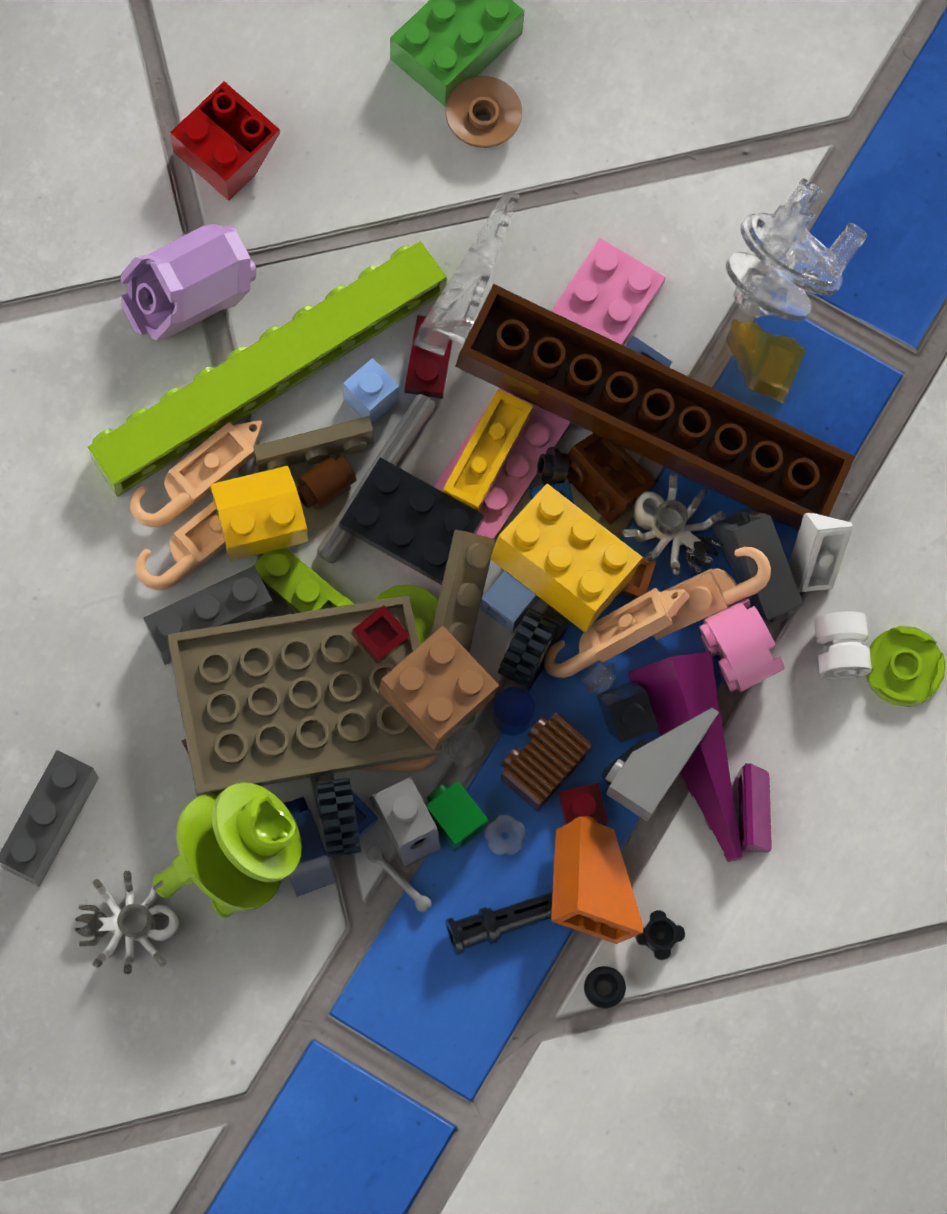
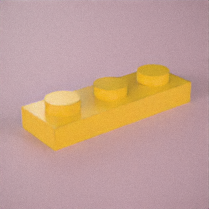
[443,389,533,511]

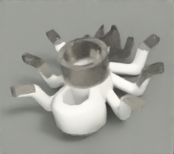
[622,473,726,575]
[75,871,180,975]

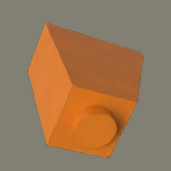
[551,817,643,944]

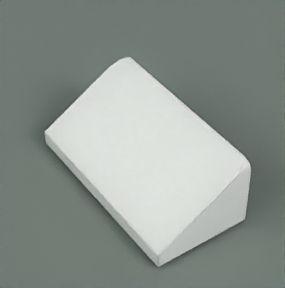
[789,513,853,592]

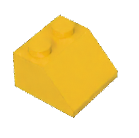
[210,465,308,561]

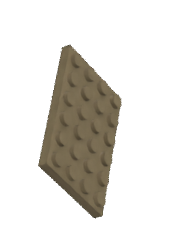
[167,595,442,797]

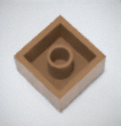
[378,625,499,751]

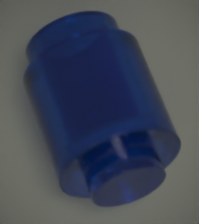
[492,687,535,735]

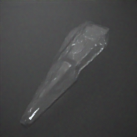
[414,192,520,356]

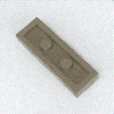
[253,416,374,472]
[430,530,495,652]

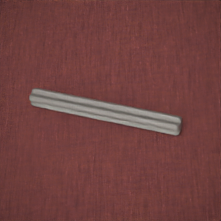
[317,394,435,564]

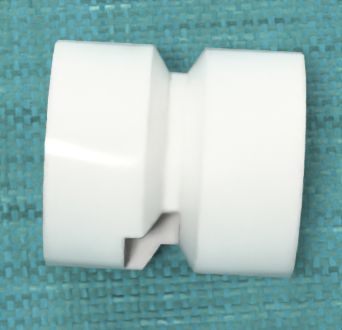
[814,611,872,679]

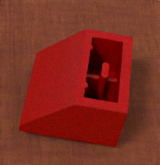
[170,81,280,201]

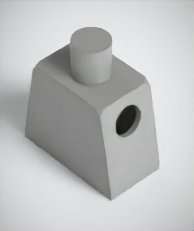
[369,777,441,867]

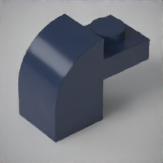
[283,796,336,897]

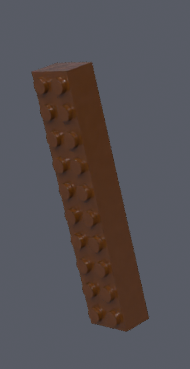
[455,284,855,531]

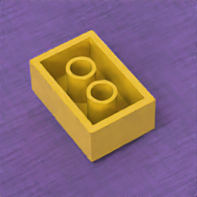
[490,484,643,633]

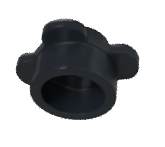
[635,910,685,960]

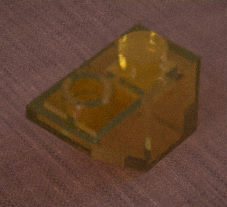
[726,319,806,403]

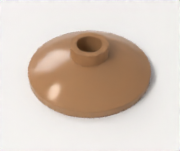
[446,76,522,148]

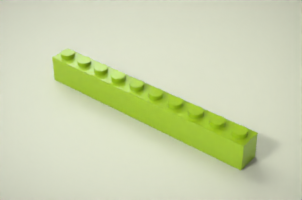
[87,240,447,497]

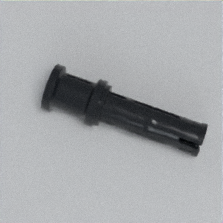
[445,892,553,955]

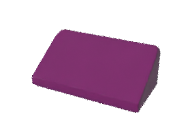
[738,763,772,852]

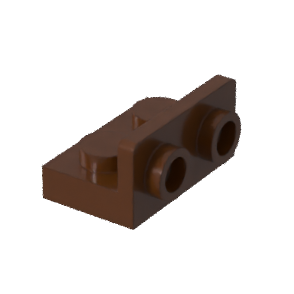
[567,433,656,524]

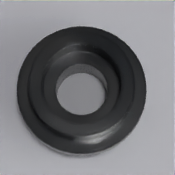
[537,447,569,486]
[584,966,626,1009]

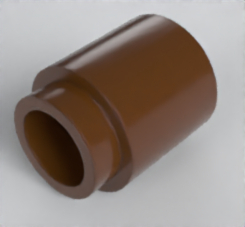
[296,455,357,511]

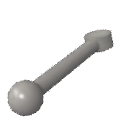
[367,845,431,912]

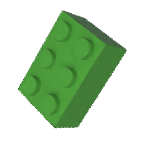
[390,0,525,107]

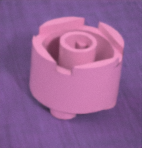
[699,598,785,692]

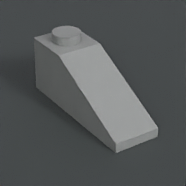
[605,708,719,822]

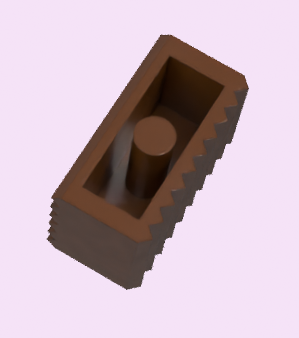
[500,713,593,812]

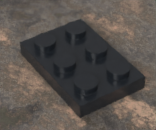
[339,457,484,585]

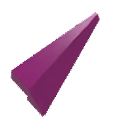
[628,651,743,862]

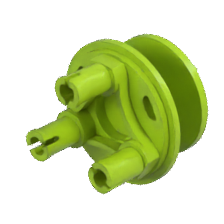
[153,782,302,918]

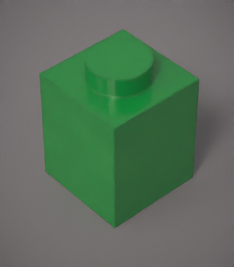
[426,781,488,852]

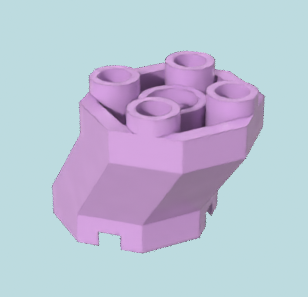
[121,224,256,341]

